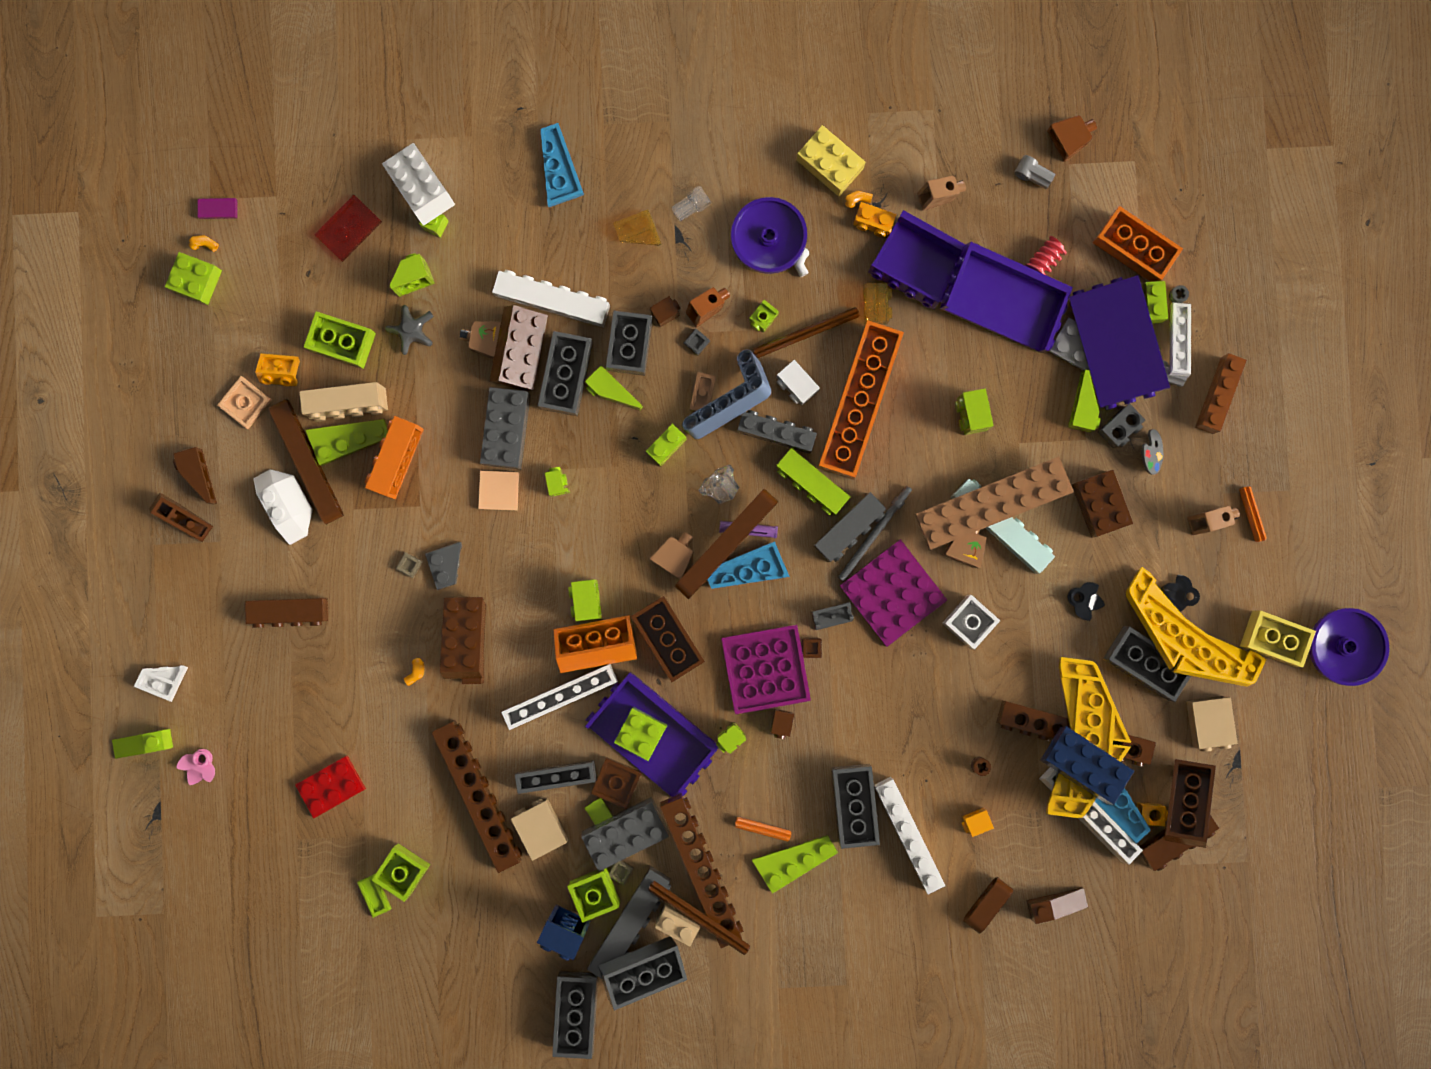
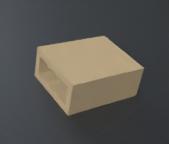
[1186,696,1238,752]
[511,798,569,861]
[655,902,700,947]

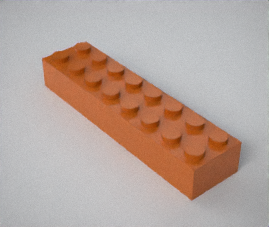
[817,320,904,480]

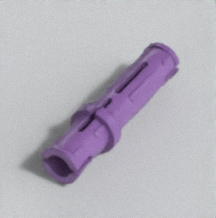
[719,520,778,538]

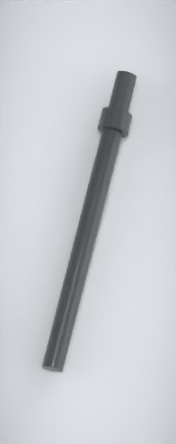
[838,486,912,582]

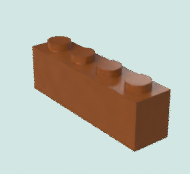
[1195,353,1247,434]

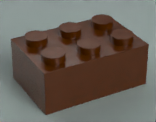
[1071,470,1133,538]

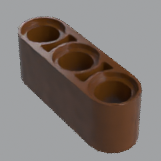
[963,877,1013,934]

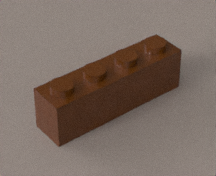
[245,598,328,628]
[1139,815,1219,871]

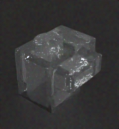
[699,464,739,504]

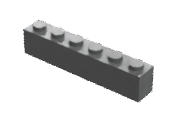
[587,866,671,979]

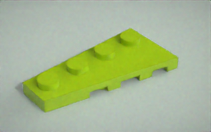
[306,419,388,466]
[752,835,838,894]

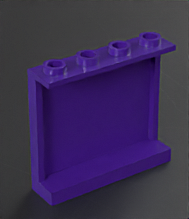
[868,210,965,309]

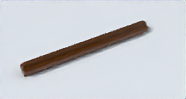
[753,307,860,358]
[648,881,750,955]

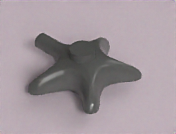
[385,305,434,355]

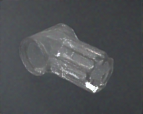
[671,186,711,222]

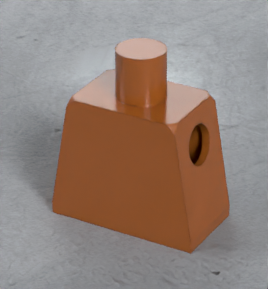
[1047,115,1097,162]
[685,287,730,328]

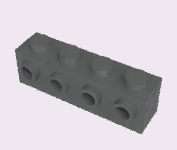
[737,410,817,454]

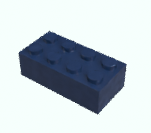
[1040,726,1134,805]
[537,904,591,960]

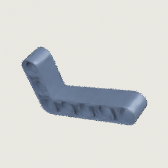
[682,349,771,439]

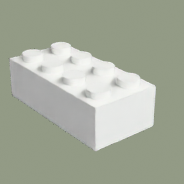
[382,143,455,226]

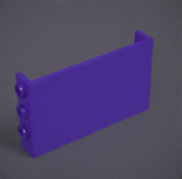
[940,242,1073,353]
[1069,275,1170,410]
[585,672,718,797]

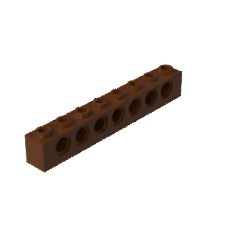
[996,700,1156,767]
[432,721,522,873]
[660,793,744,948]

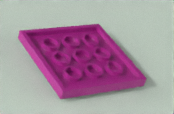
[840,539,947,647]
[721,625,811,714]

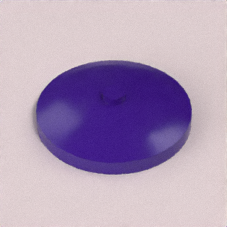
[731,197,807,274]
[1309,608,1389,686]

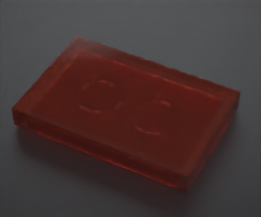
[314,195,382,262]

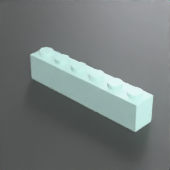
[951,479,1055,574]

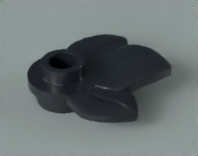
[1161,575,1200,612]
[1067,582,1105,621]

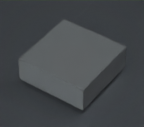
[684,329,710,355]

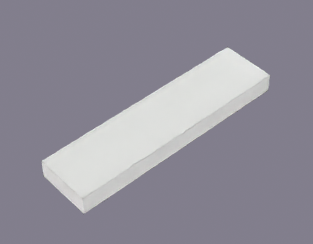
[1169,302,1191,377]

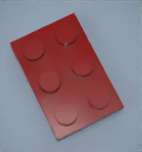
[295,755,366,819]

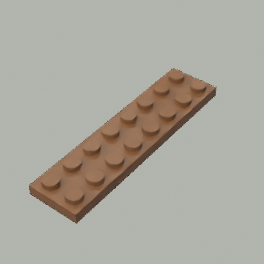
[915,457,1074,550]

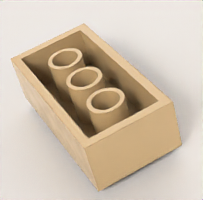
[300,382,388,422]

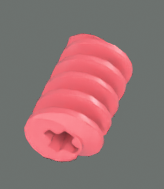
[1025,236,1067,275]

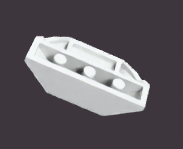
[253,469,313,545]

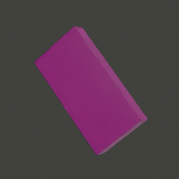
[198,198,238,219]

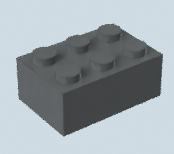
[606,310,653,376]

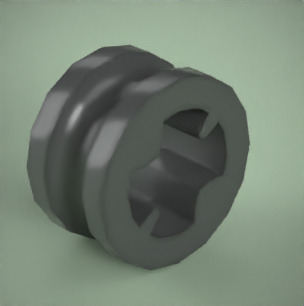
[1169,285,1189,303]

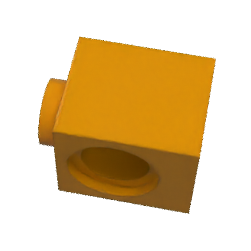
[1137,803,1168,826]
[961,808,994,837]

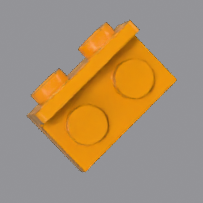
[853,202,897,238]
[255,353,300,386]

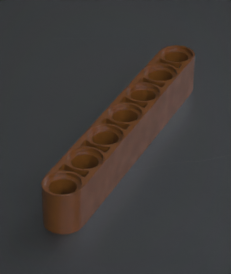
[269,399,344,525]
[674,488,779,600]

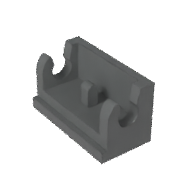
[811,602,854,630]

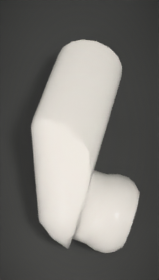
[794,248,809,277]

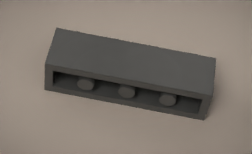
[814,492,886,563]
[515,760,597,794]

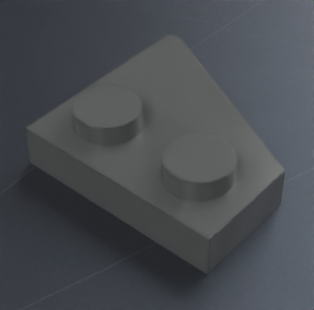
[425,542,462,590]

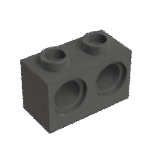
[1098,403,1145,448]

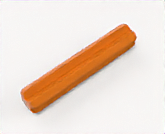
[1239,486,1266,542]
[735,817,791,842]

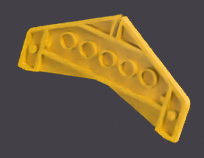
[1126,567,1267,687]
[1046,657,1131,818]

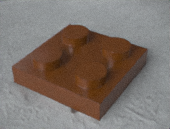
[591,757,642,809]

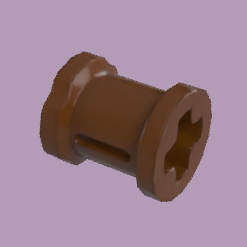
[971,757,991,776]

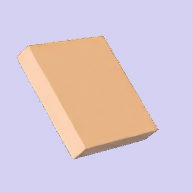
[217,376,272,430]
[478,471,519,511]

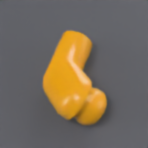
[845,191,873,208]
[189,235,219,252]
[404,658,425,686]

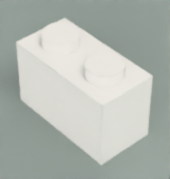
[777,360,820,406]

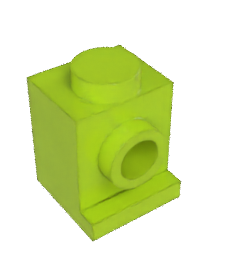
[749,300,779,332]
[545,467,570,497]

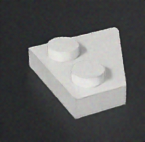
[134,666,188,702]

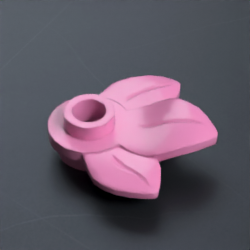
[177,749,215,785]

